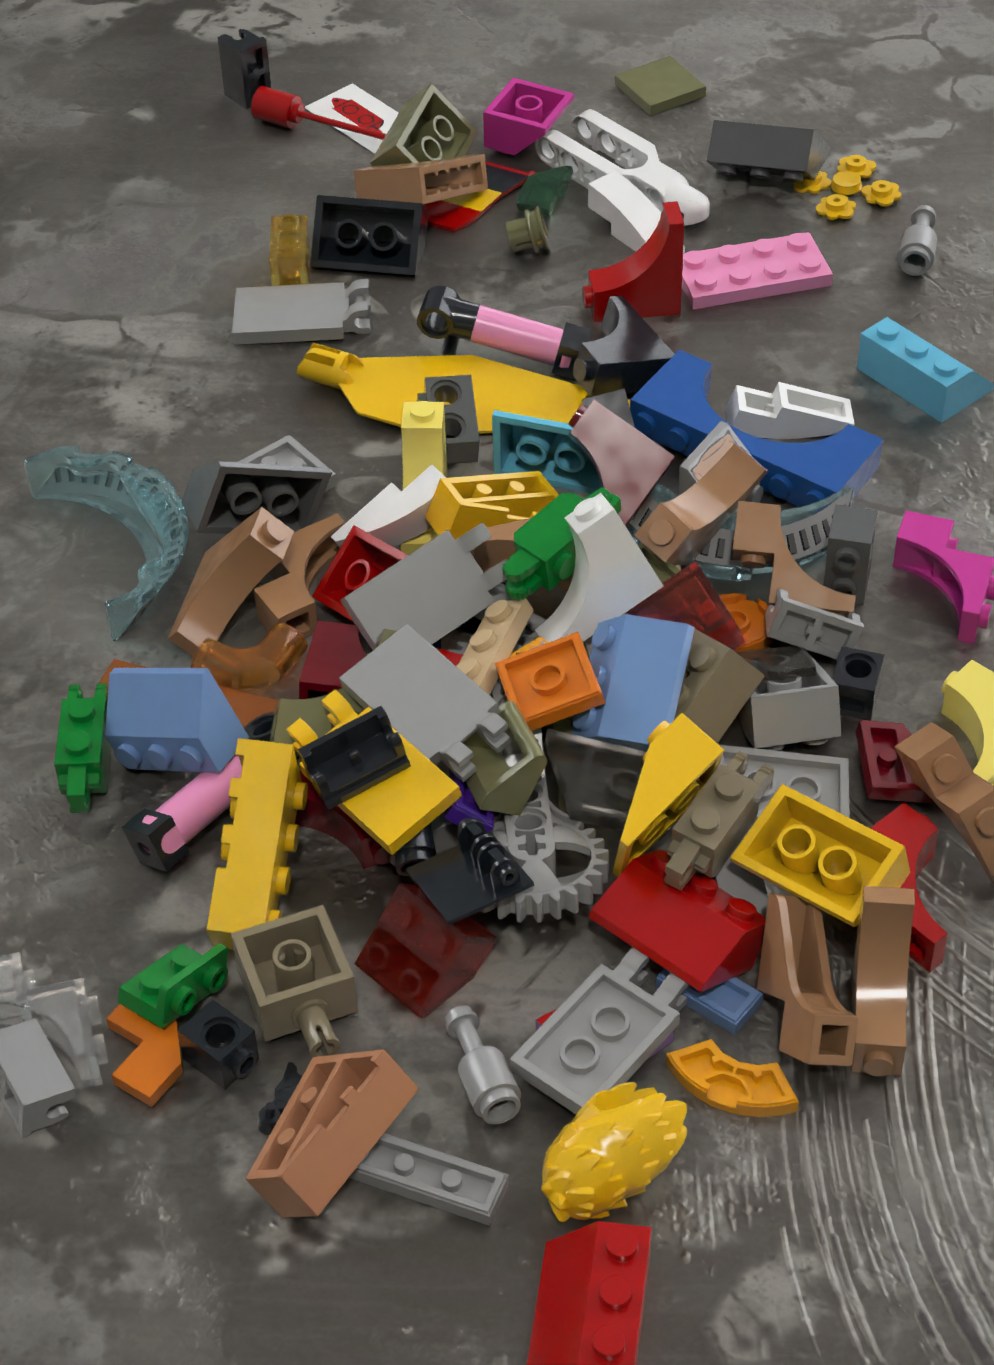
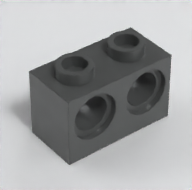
[417,375,480,464]
[823,504,878,605]

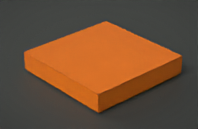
[495,632,606,731]

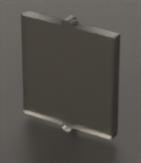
[736,646,817,681]

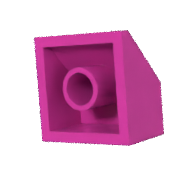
[483,78,574,155]

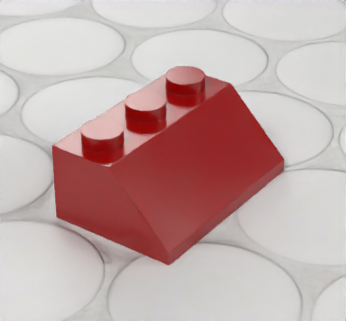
[312,525,408,622]
[588,850,766,992]
[527,1221,652,1365]

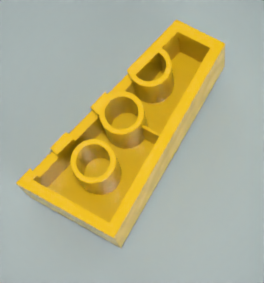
[206,738,308,950]

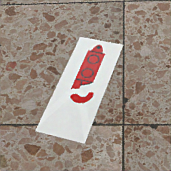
[305,83,398,154]

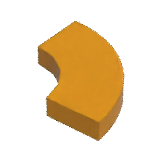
[666,1039,799,1117]

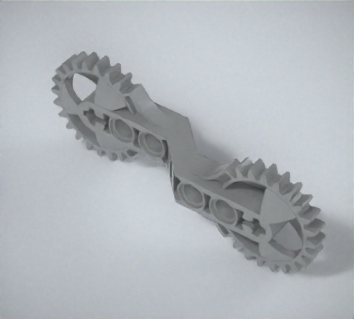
[447,628,609,923]

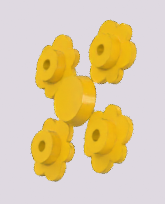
[792,155,902,220]

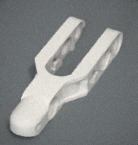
[535,109,710,226]

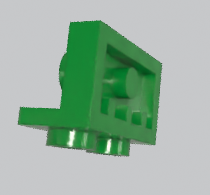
[118,943,228,1029]

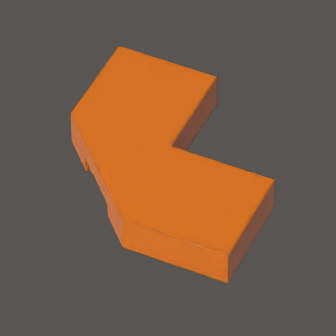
[106,1004,183,1107]

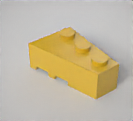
[425,471,559,540]

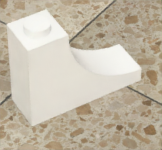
[535,493,664,642]

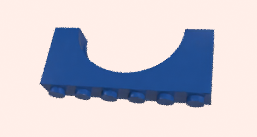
[630,349,884,514]

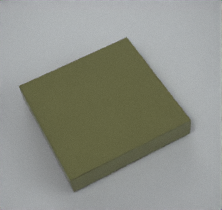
[615,56,706,116]

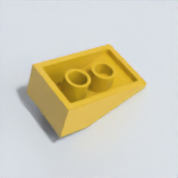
[612,713,724,877]

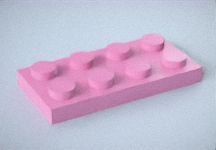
[682,232,833,310]

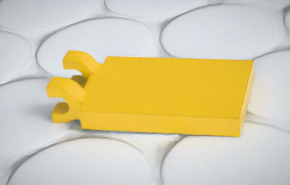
[286,690,462,855]

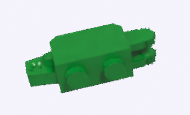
[502,487,622,601]
[54,683,112,813]

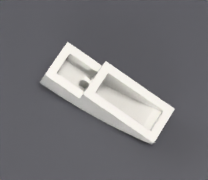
[588,170,685,253]
[725,382,854,439]
[331,465,446,549]

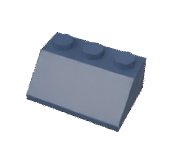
[569,614,695,764]
[105,668,249,773]

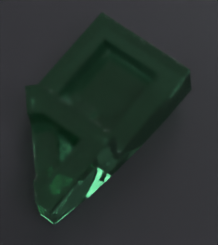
[516,165,574,217]

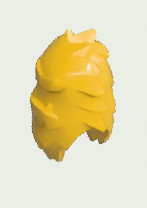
[541,1082,687,1222]

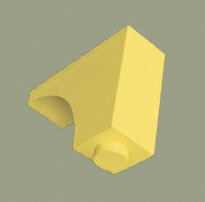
[400,401,448,555]
[941,660,994,786]

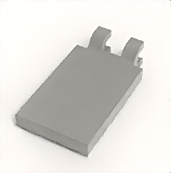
[232,279,371,345]
[340,522,508,650]
[339,624,511,782]
[718,744,850,826]
[510,947,688,1114]

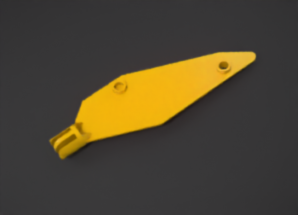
[296,343,630,434]

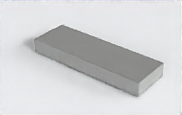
[349,1133,509,1226]

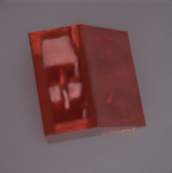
[354,883,497,1018]

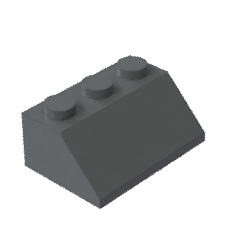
[707,120,831,183]
[181,461,332,534]

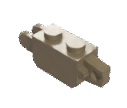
[664,751,775,891]

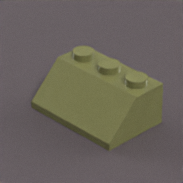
[370,83,478,166]

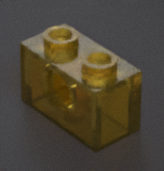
[269,214,311,286]

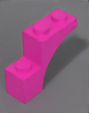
[893,511,994,644]

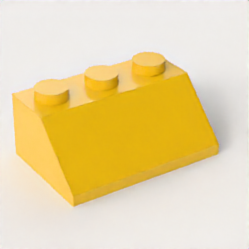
[730,784,910,927]

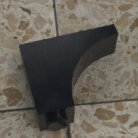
[572,296,674,396]

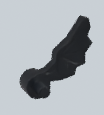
[258,1062,302,1135]

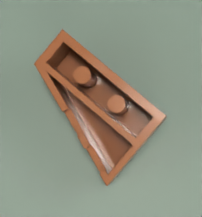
[245,1049,419,1218]

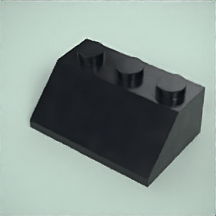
[310,195,429,276]

